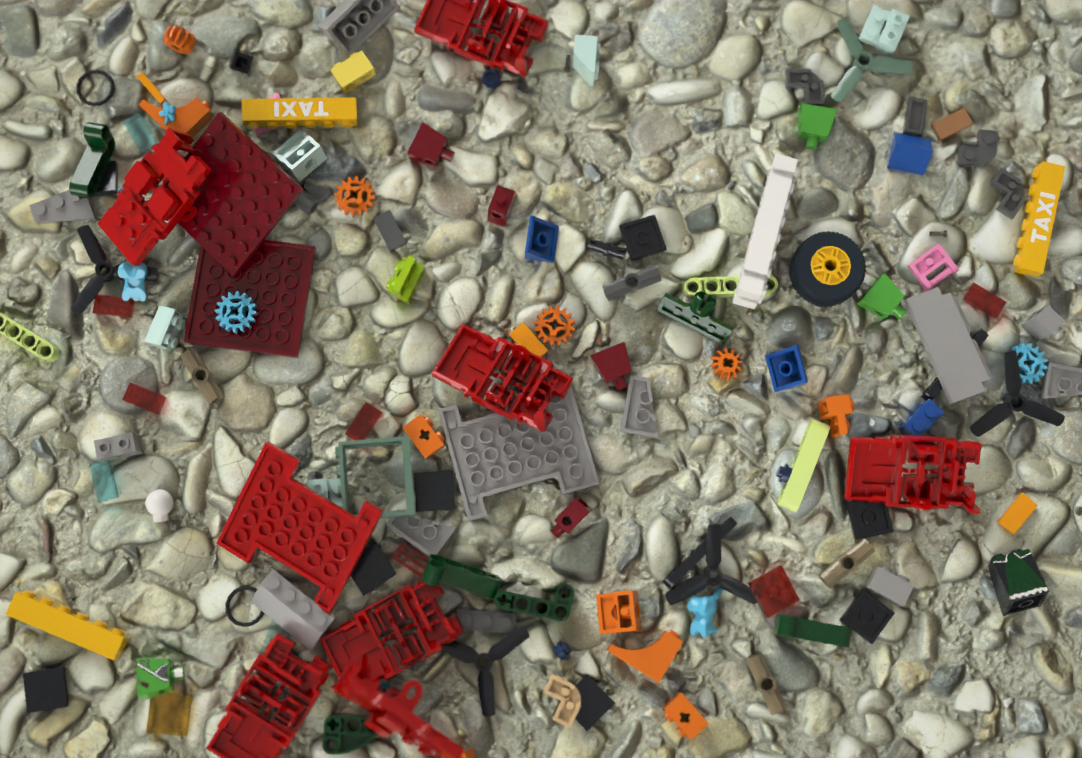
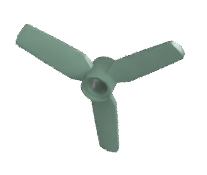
[830,18,913,103]

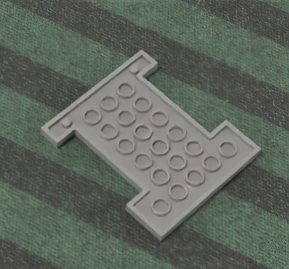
[438,373,600,521]

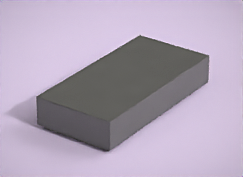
[903,97,928,137]
[373,210,407,252]

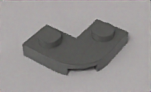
[785,69,825,106]
[957,129,998,167]
[989,167,1026,220]

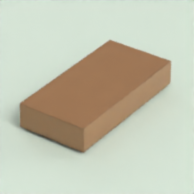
[930,108,973,141]

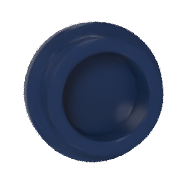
[482,70,500,88]
[776,464,792,483]
[554,641,571,661]

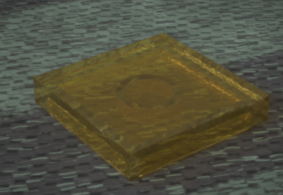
[146,693,192,736]

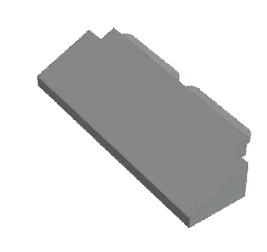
[904,287,991,405]

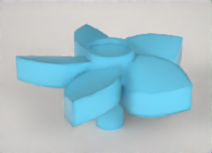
[159,101,176,125]

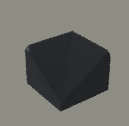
[229,48,253,74]

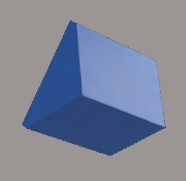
[887,132,933,176]
[525,216,559,263]
[765,345,808,392]

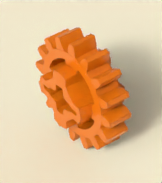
[334,176,376,218]
[534,305,575,347]

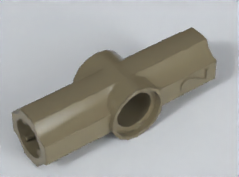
[180,348,225,405]
[819,538,875,588]
[745,652,787,715]

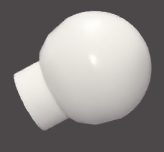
[145,489,173,522]

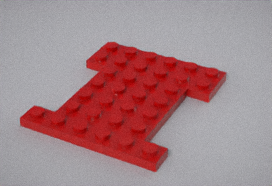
[216,441,384,614]

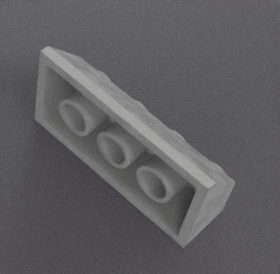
[318,0,400,58]
[250,569,337,651]

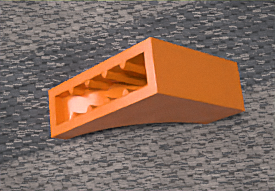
[139,98,214,138]
[607,630,683,683]

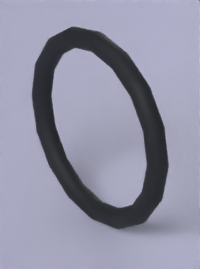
[76,70,115,106]
[225,586,264,627]

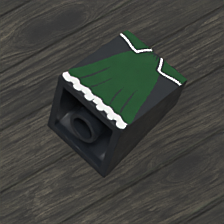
[988,549,1049,616]

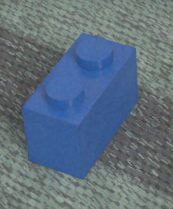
[898,399,944,436]

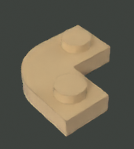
[543,673,581,728]

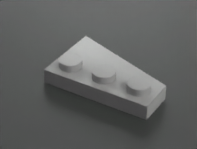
[29,190,97,224]
[1040,362,1082,400]
[620,375,658,439]
[386,509,457,557]

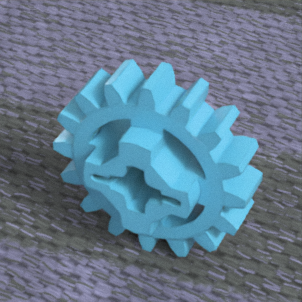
[215,291,258,334]
[1004,343,1048,385]

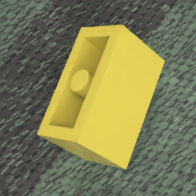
[331,50,376,94]

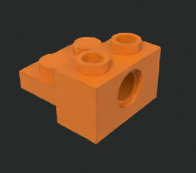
[818,394,854,439]
[596,590,642,634]

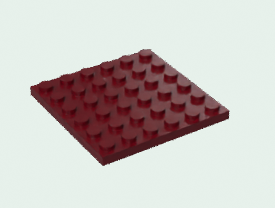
[165,112,304,276]
[184,240,316,358]

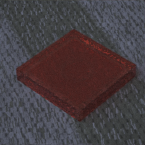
[748,565,800,618]

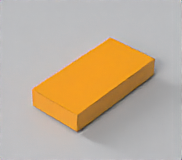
[137,72,168,107]
[509,323,548,363]
[997,493,1038,535]

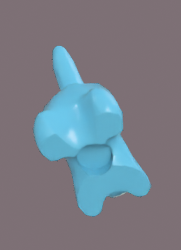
[118,262,148,301]
[687,587,723,637]

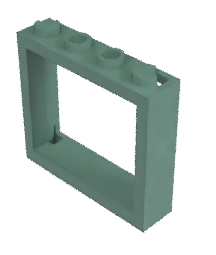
[335,436,415,519]

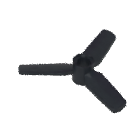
[71,225,158,315]
[970,350,1065,437]
[665,523,761,605]
[442,626,530,717]

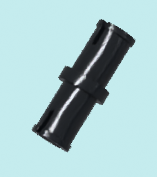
[587,238,627,260]

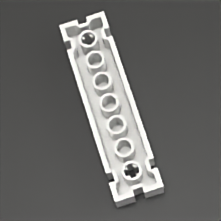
[732,153,799,309]

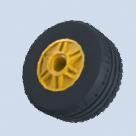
[789,231,866,307]

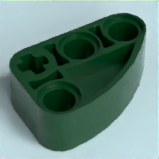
[322,713,378,755]

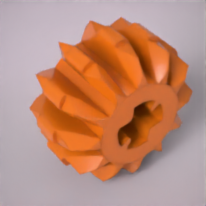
[163,25,197,55]
[710,348,743,381]

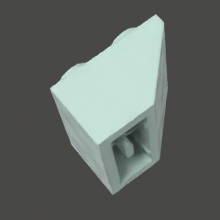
[573,35,601,86]
[145,306,186,352]

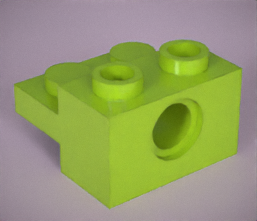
[386,255,426,304]

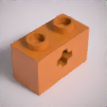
[402,414,445,460]
[663,691,709,740]

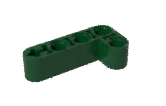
[69,122,115,198]
[422,554,502,599]
[494,584,574,621]
[773,614,852,648]

